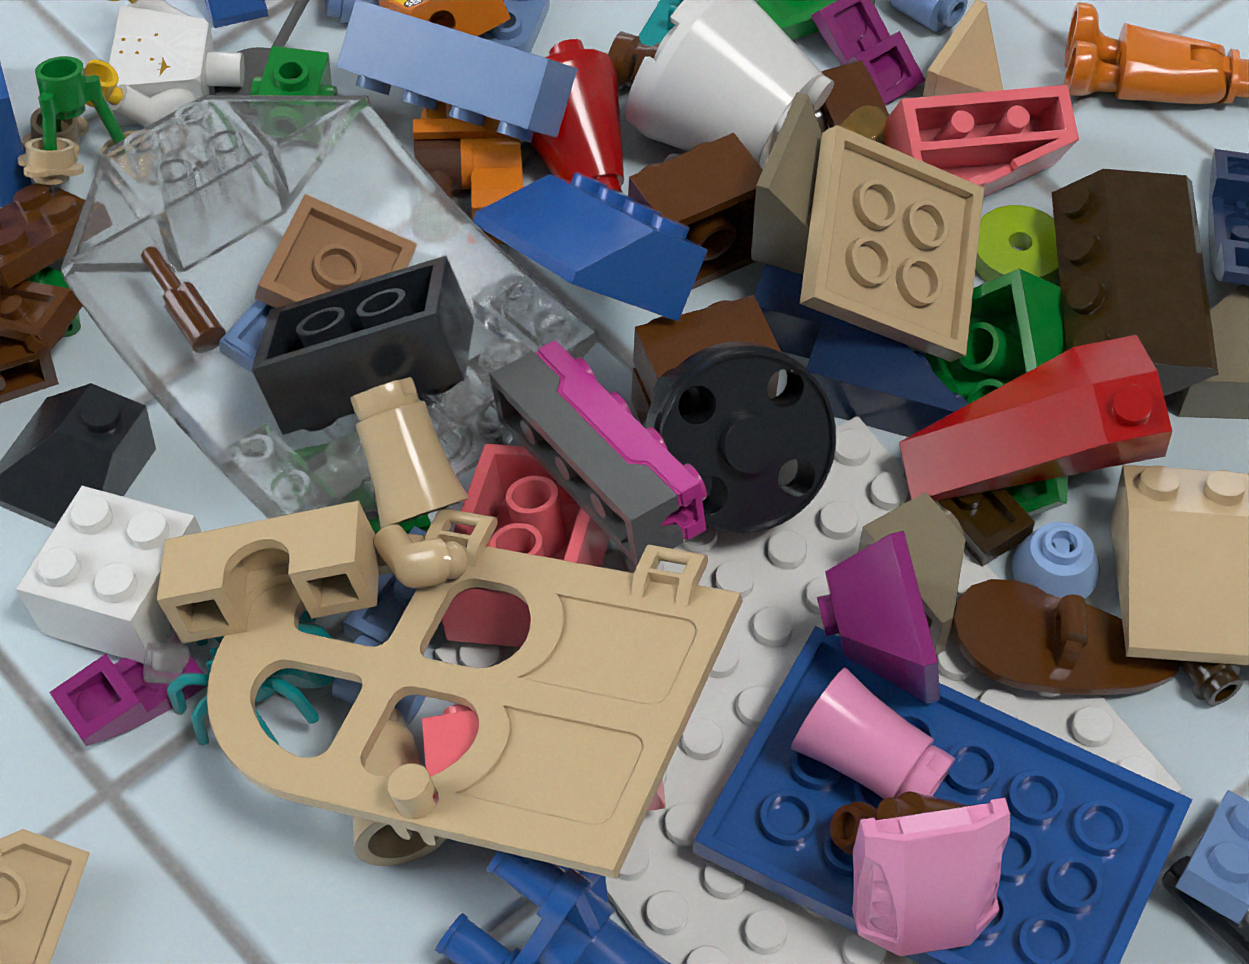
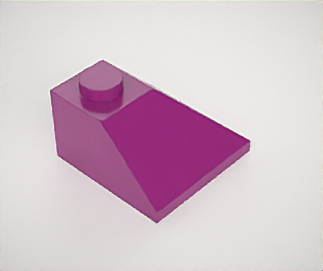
[817,531,940,703]

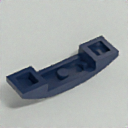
[1208,149,1249,285]

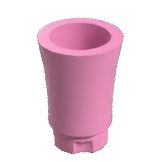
[791,668,955,799]

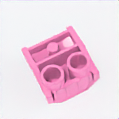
[852,798,1010,956]

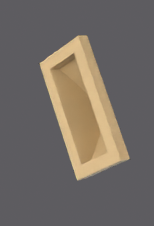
[923,0,1003,97]

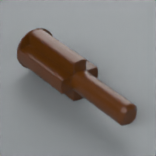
[141,246,226,353]

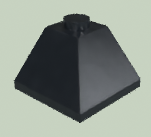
[0,383,156,529]

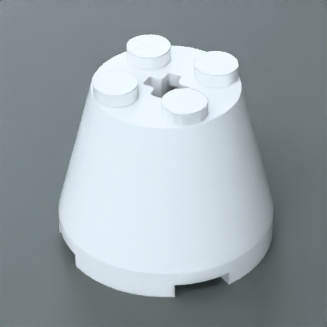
[626,0,834,169]

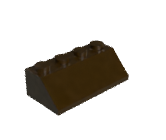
[1051,169,1219,396]

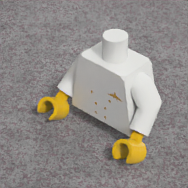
[84,0,245,130]

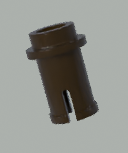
[1176,660,1243,706]

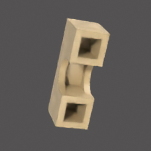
[157,501,380,644]

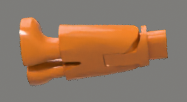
[1064,2,1249,104]

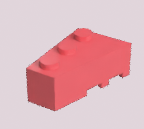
[881,85,1079,198]

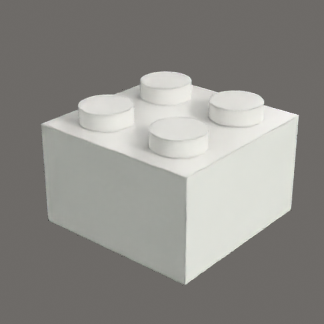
[16,486,202,666]

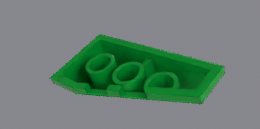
[925,268,1068,517]

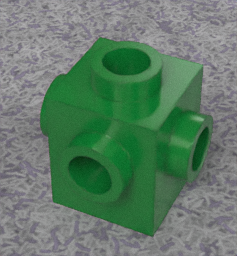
[250,46,338,143]

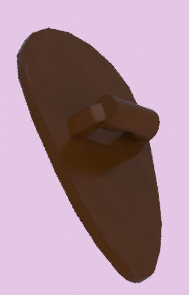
[951,579,1180,695]

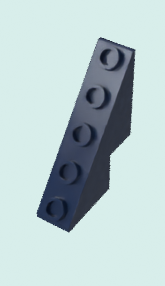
[754,264,968,437]

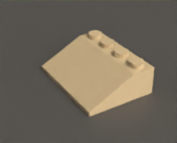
[1110,464,1249,665]

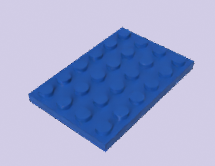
[693,626,1193,964]

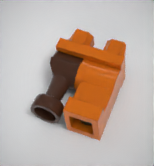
[413,101,523,245]

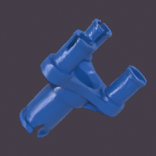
[435,851,671,964]

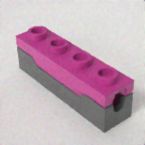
[489,340,707,566]

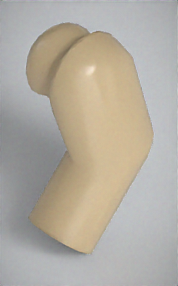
[374,524,467,588]

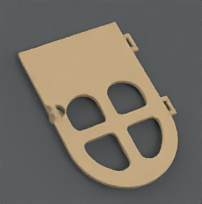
[207,508,743,879]

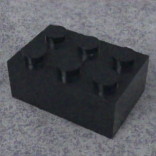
[251,255,474,435]

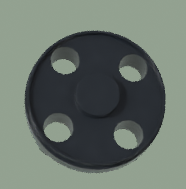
[645,341,836,533]

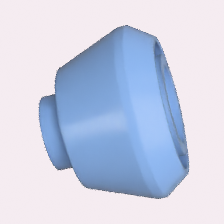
[1012,522,1100,599]

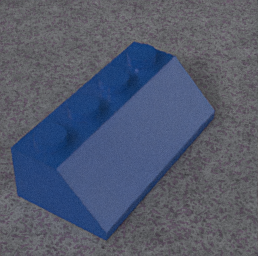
[472,172,708,321]

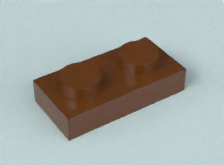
[0,280,84,351]

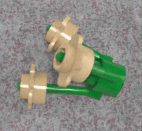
[18,56,164,185]

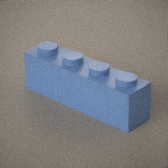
[336,0,578,142]

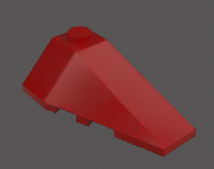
[899,335,1173,501]

